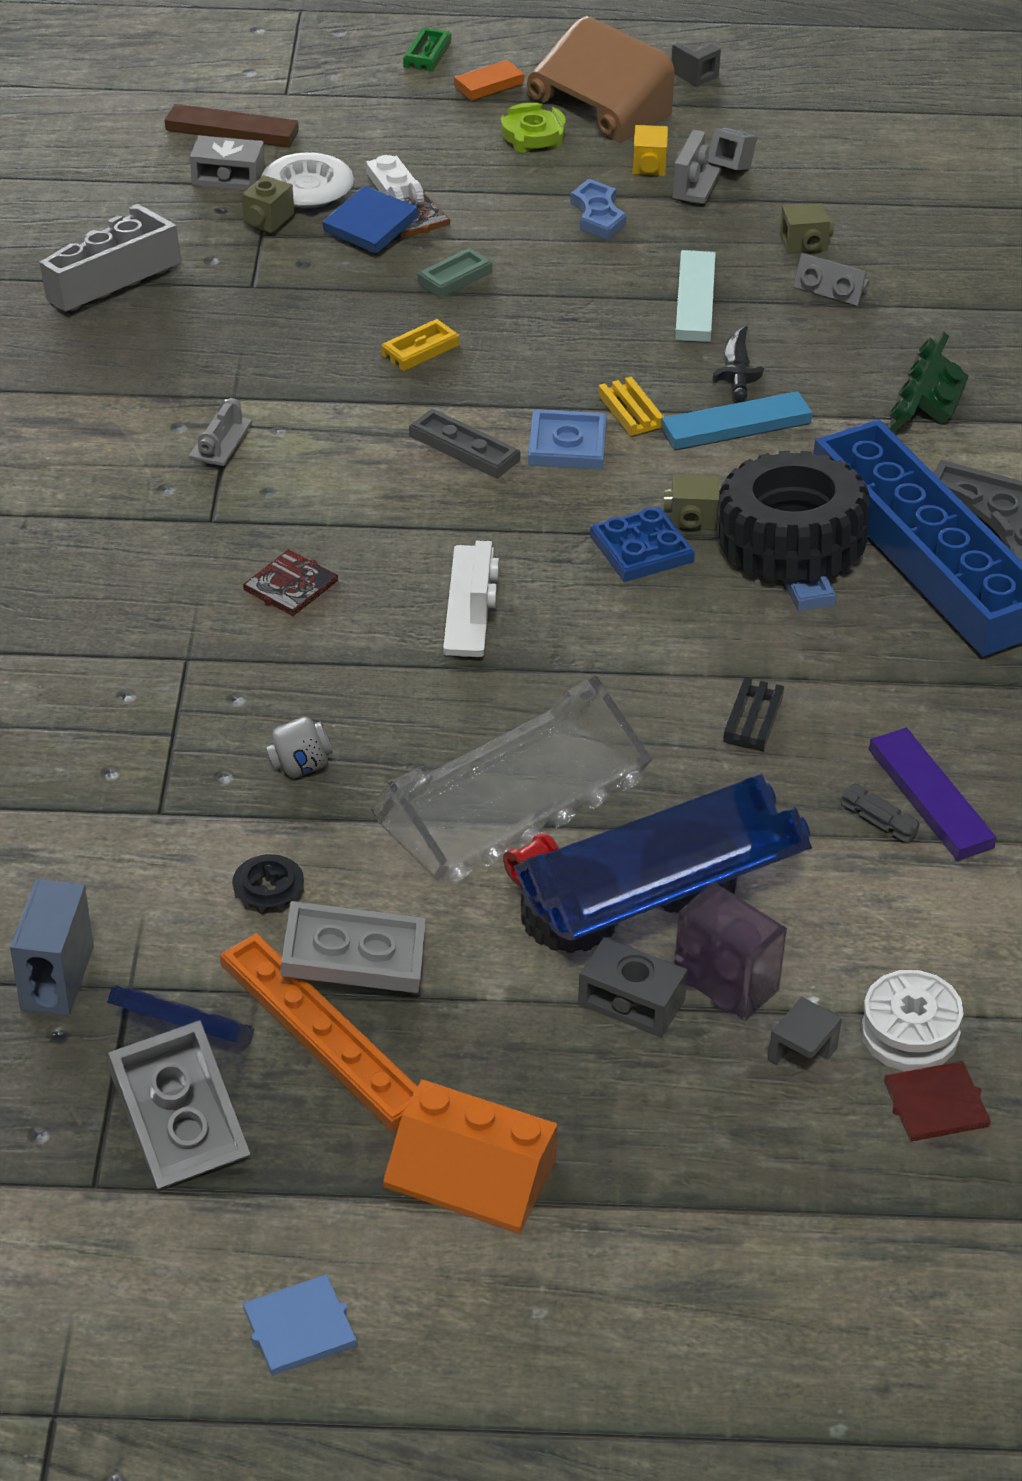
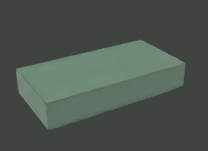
[418,248,493,298]

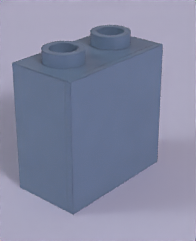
[10,879,94,1016]

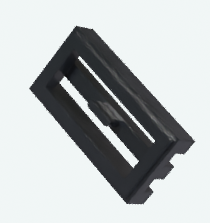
[723,677,784,751]

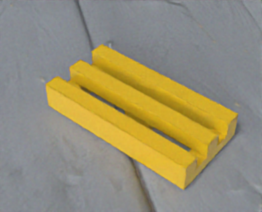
[381,319,459,372]
[598,377,664,436]

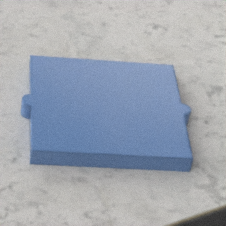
[243,1274,357,1376]

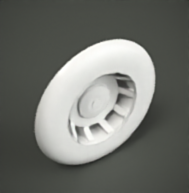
[261,152,354,208]

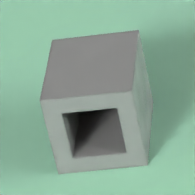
[707,128,758,170]

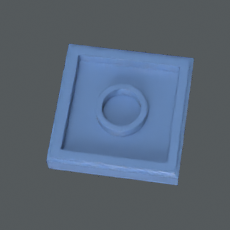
[528,409,607,470]

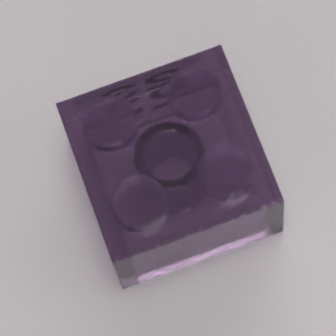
[674,882,787,1021]

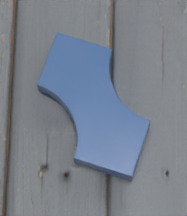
[570,179,627,240]

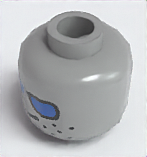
[266,716,333,779]

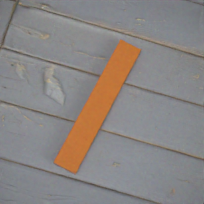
[220,933,418,1132]

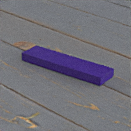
[869,727,997,861]

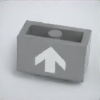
[190,136,265,190]

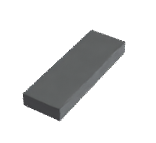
[409,408,520,479]

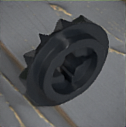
[232,854,304,914]

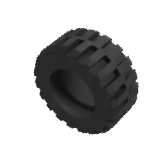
[719,450,869,584]

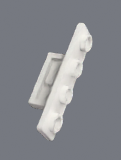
[443,541,499,657]

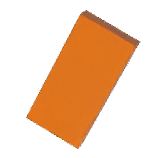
[454,60,524,101]

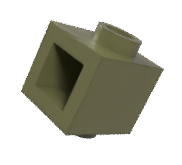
[242,175,294,233]
[780,203,834,254]
[664,474,719,530]

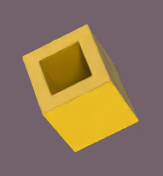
[632,125,668,176]

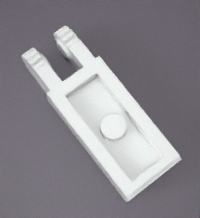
[366,155,424,205]

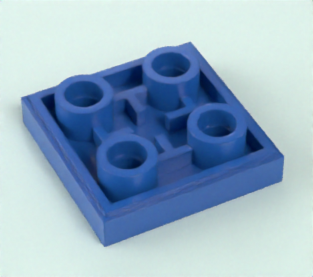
[322,186,419,253]
[590,506,695,582]

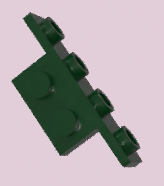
[888,331,969,433]

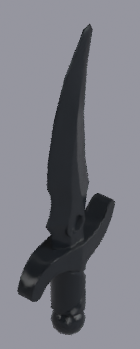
[712,326,764,402]

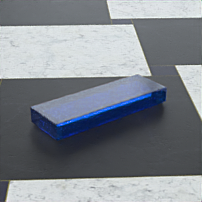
[107,985,255,1044]

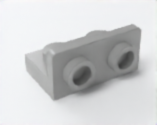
[673,130,722,203]

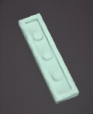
[675,250,715,342]

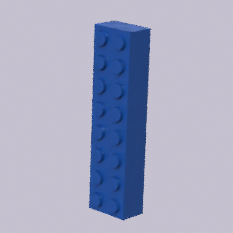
[813,419,1022,657]

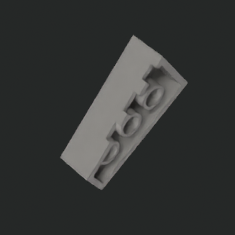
[39,203,182,312]

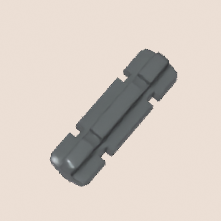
[841,783,920,842]

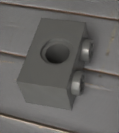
[578,937,688,1038]

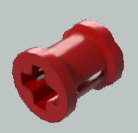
[503,832,561,887]

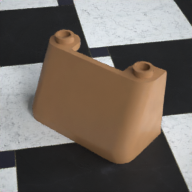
[527,16,674,143]

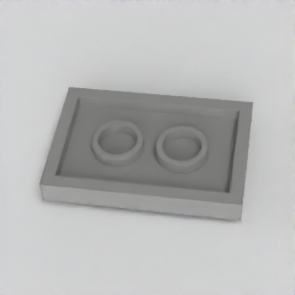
[280,901,426,993]

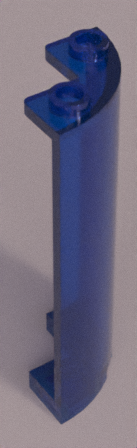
[514,773,812,940]

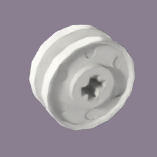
[861,970,964,1072]

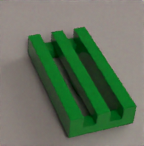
[403,27,451,72]

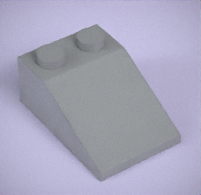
[107,1020,251,1191]

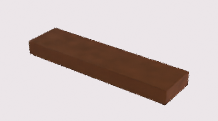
[165,104,299,147]

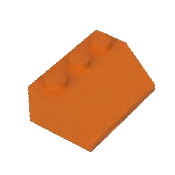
[383,1079,558,1234]

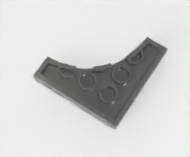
[934,460,1022,561]

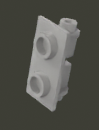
[793,253,870,306]
[189,398,252,466]

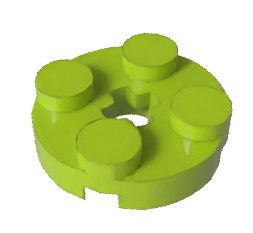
[501,103,566,153]

